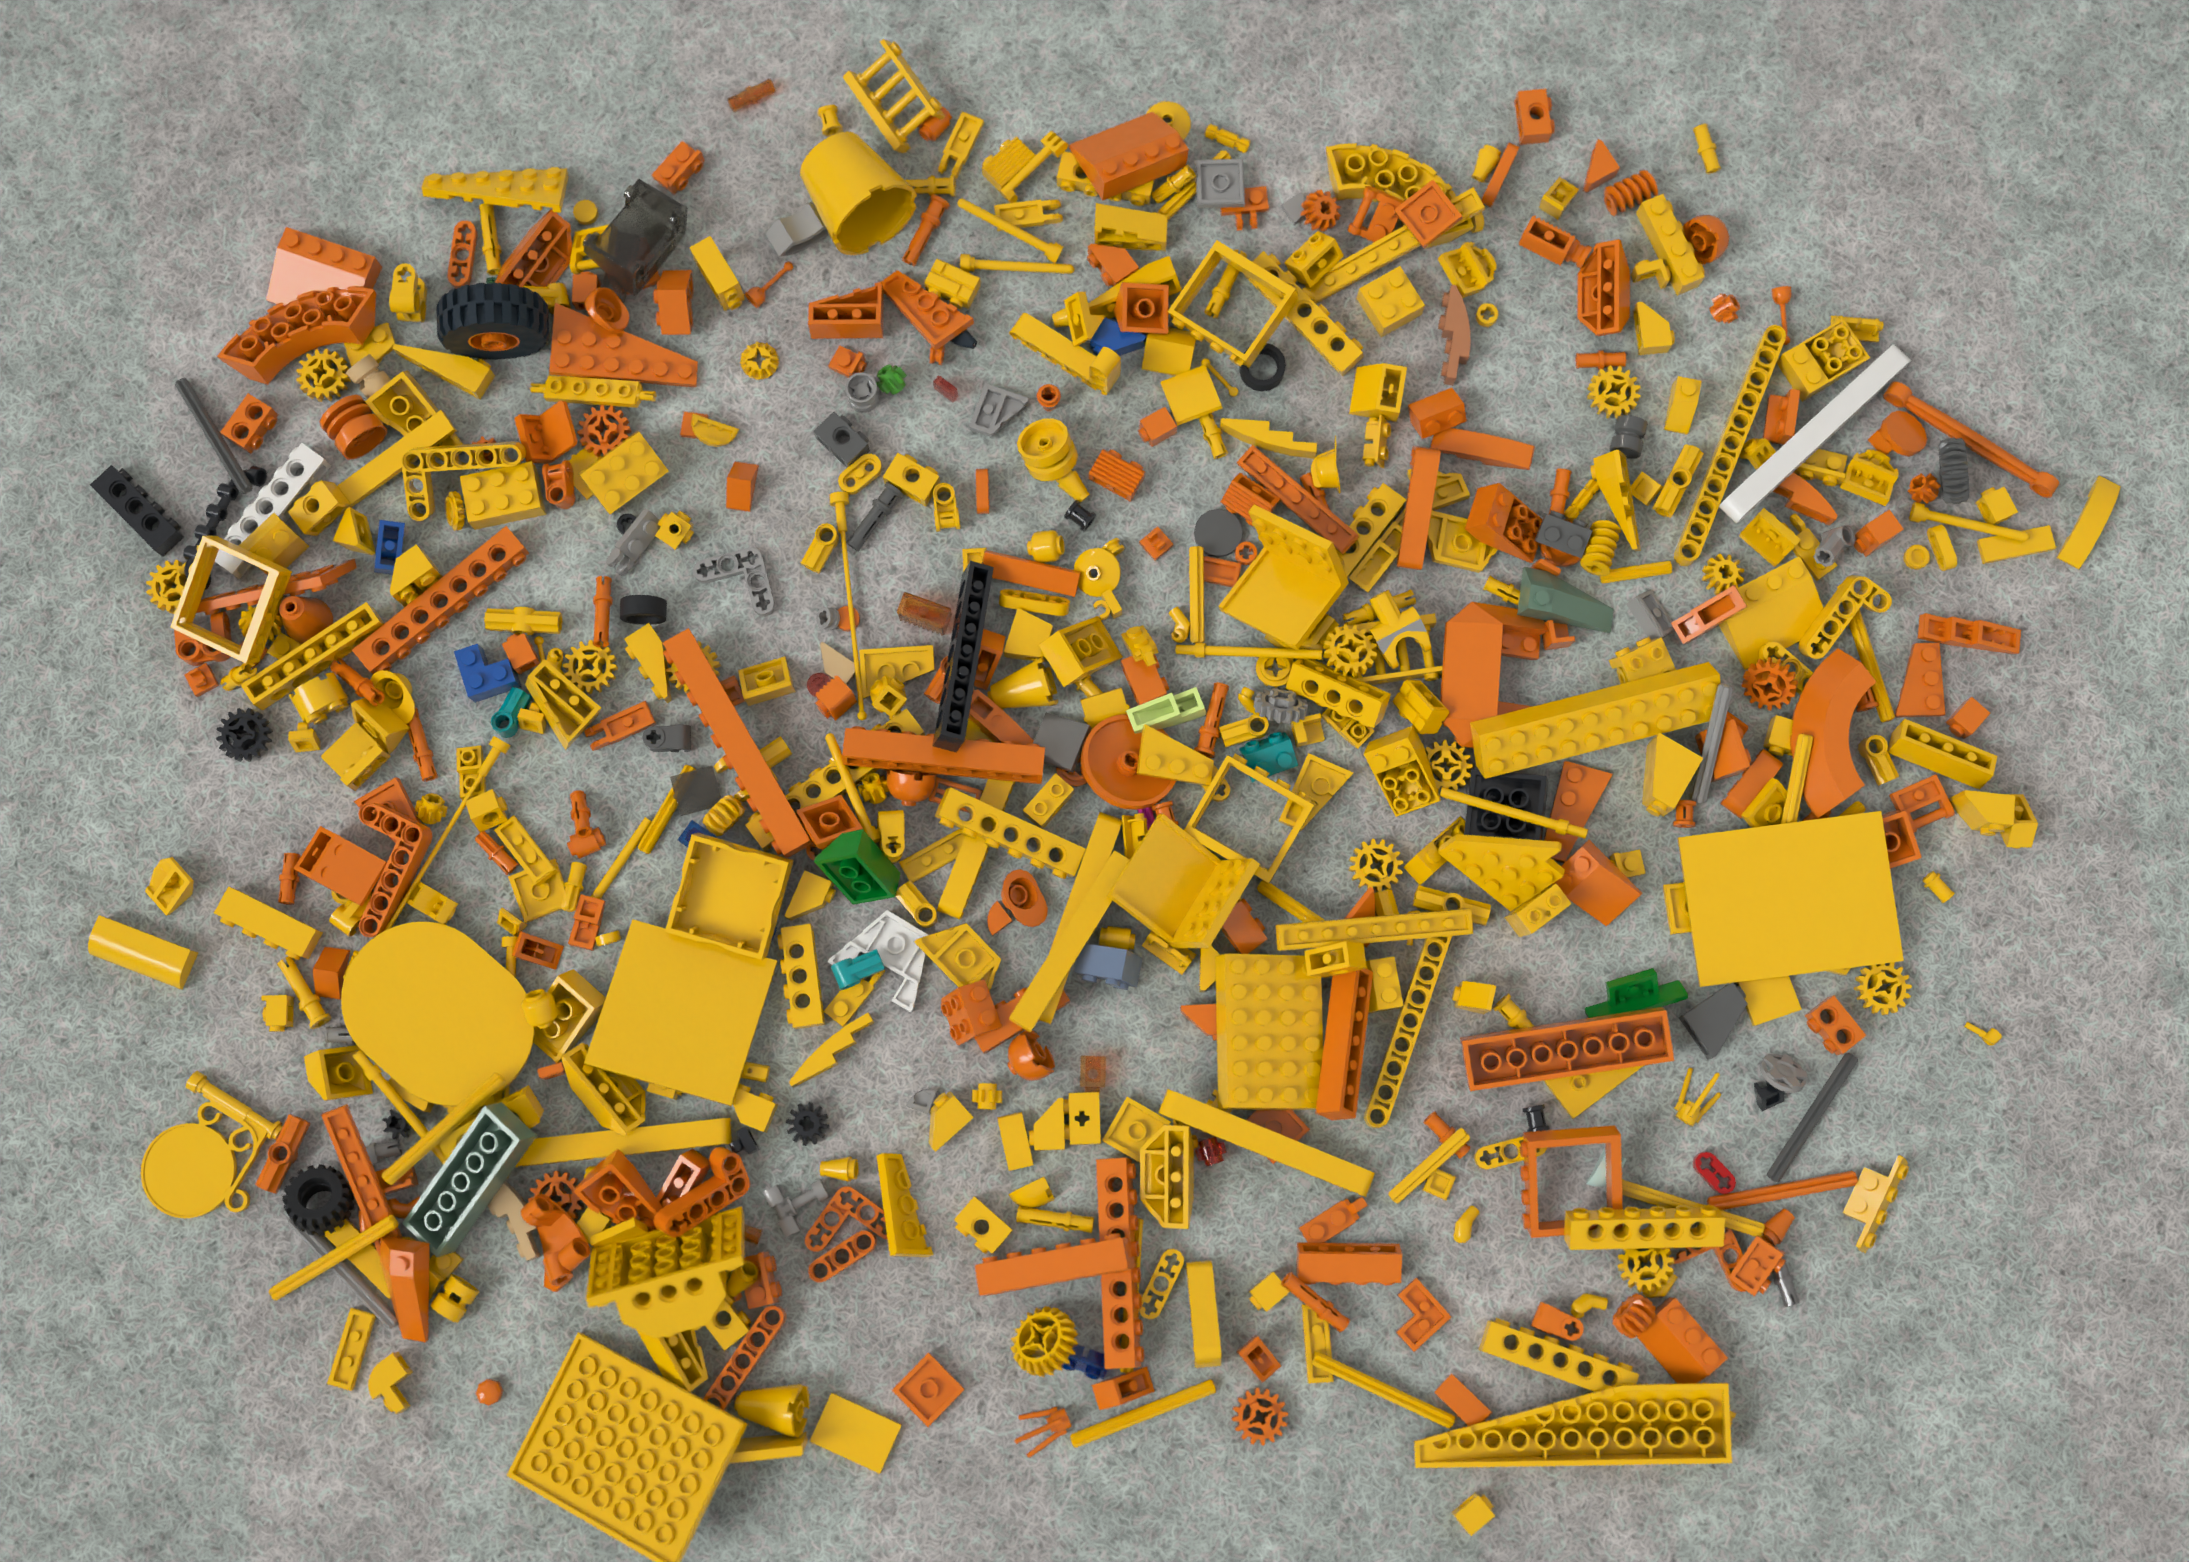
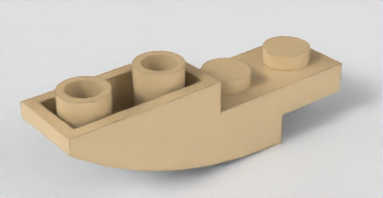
[488,1181,541,1261]

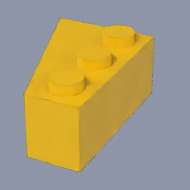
[1094,203,1167,251]
[525,659,601,751]
[637,1329,708,1392]

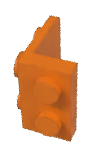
[514,401,577,464]
[941,979,1002,1045]

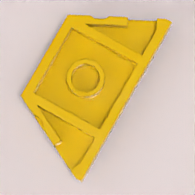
[1427,510,1498,573]
[914,923,1001,991]

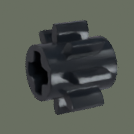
[383,1109,413,1139]

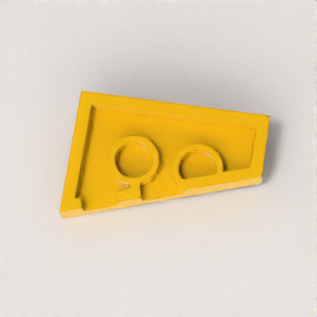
[859,645,935,699]
[1137,724,1214,786]

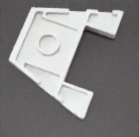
[828,910,928,1013]

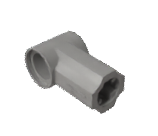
[1813,525,1855,567]

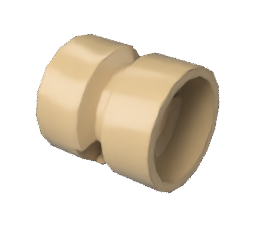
[346,354,391,399]

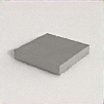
[1195,159,1245,208]

